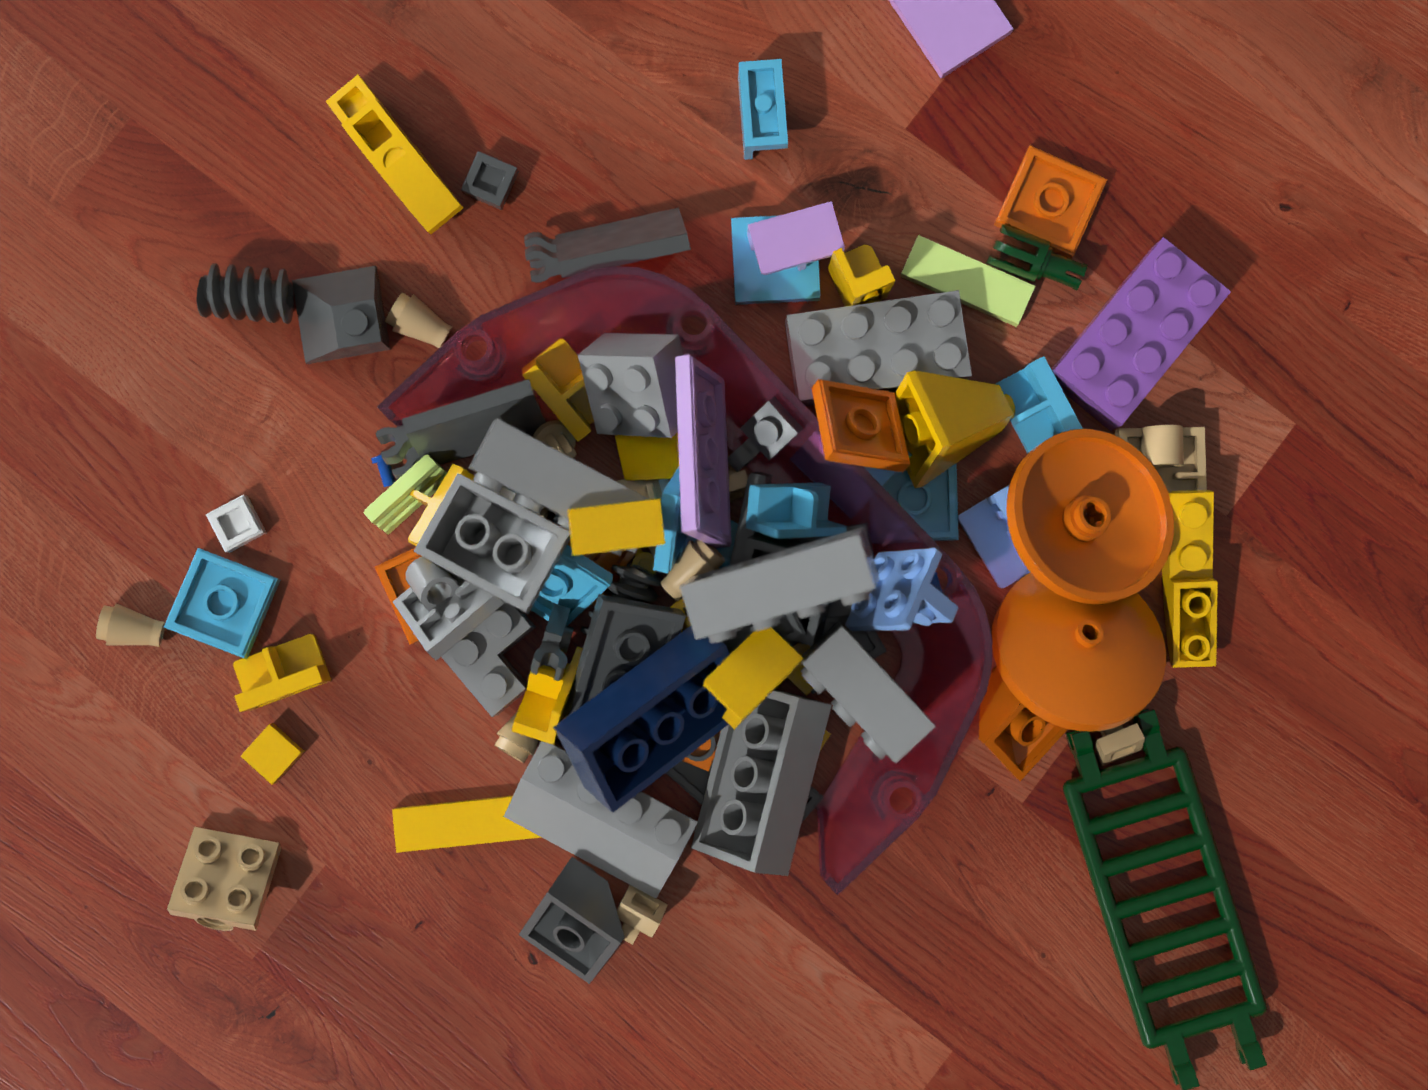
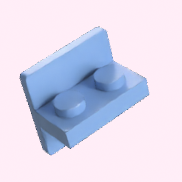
[958,484,1030,588]
[845,548,959,631]

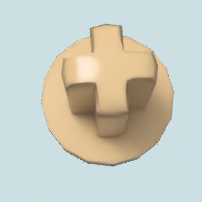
[533,420,577,459]

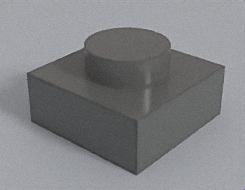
[461,151,519,210]

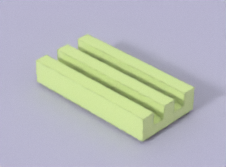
[363,454,447,535]

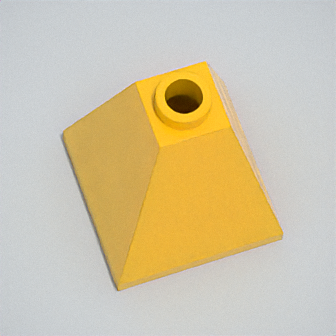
[895,370,1015,489]

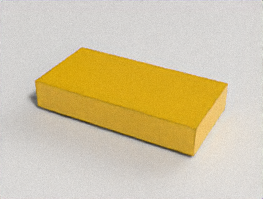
[567,498,665,556]

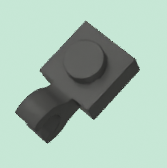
[728,397,804,472]
[531,604,574,681]

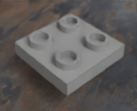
[393,557,504,661]

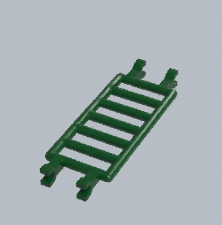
[1063,708,1267,1090]

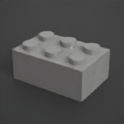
[801,621,936,764]

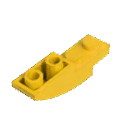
[326,75,464,235]
[1162,490,1218,668]

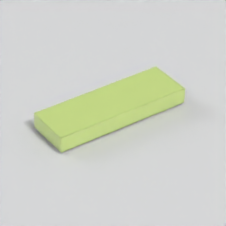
[900,235,1035,327]

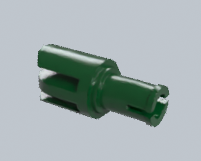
[986,224,1088,291]

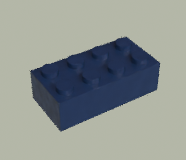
[554,626,730,813]

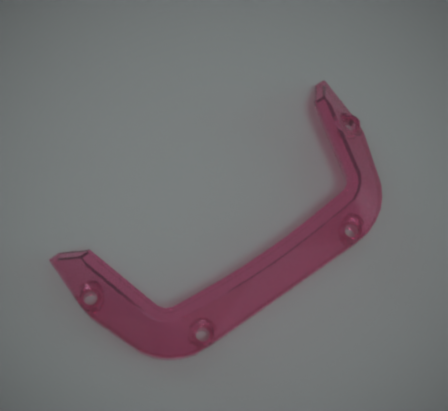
[377,266,992,895]

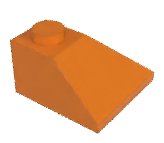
[979,666,1068,782]

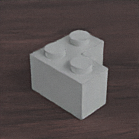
[441,600,536,717]

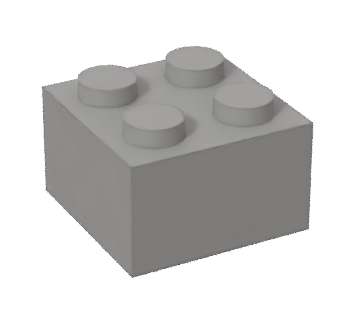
[578,333,683,438]

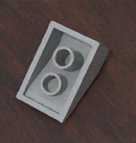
[414,473,570,613]

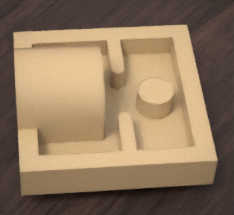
[1115,425,1207,491]
[167,827,281,931]

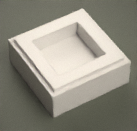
[205,494,267,553]

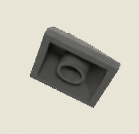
[292,266,391,364]
[519,857,625,984]

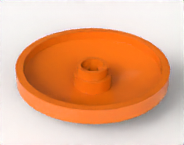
[1006,429,1174,604]
[991,572,1166,732]

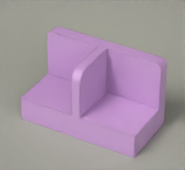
[747,201,845,275]

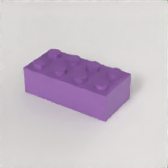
[1051,237,1231,431]

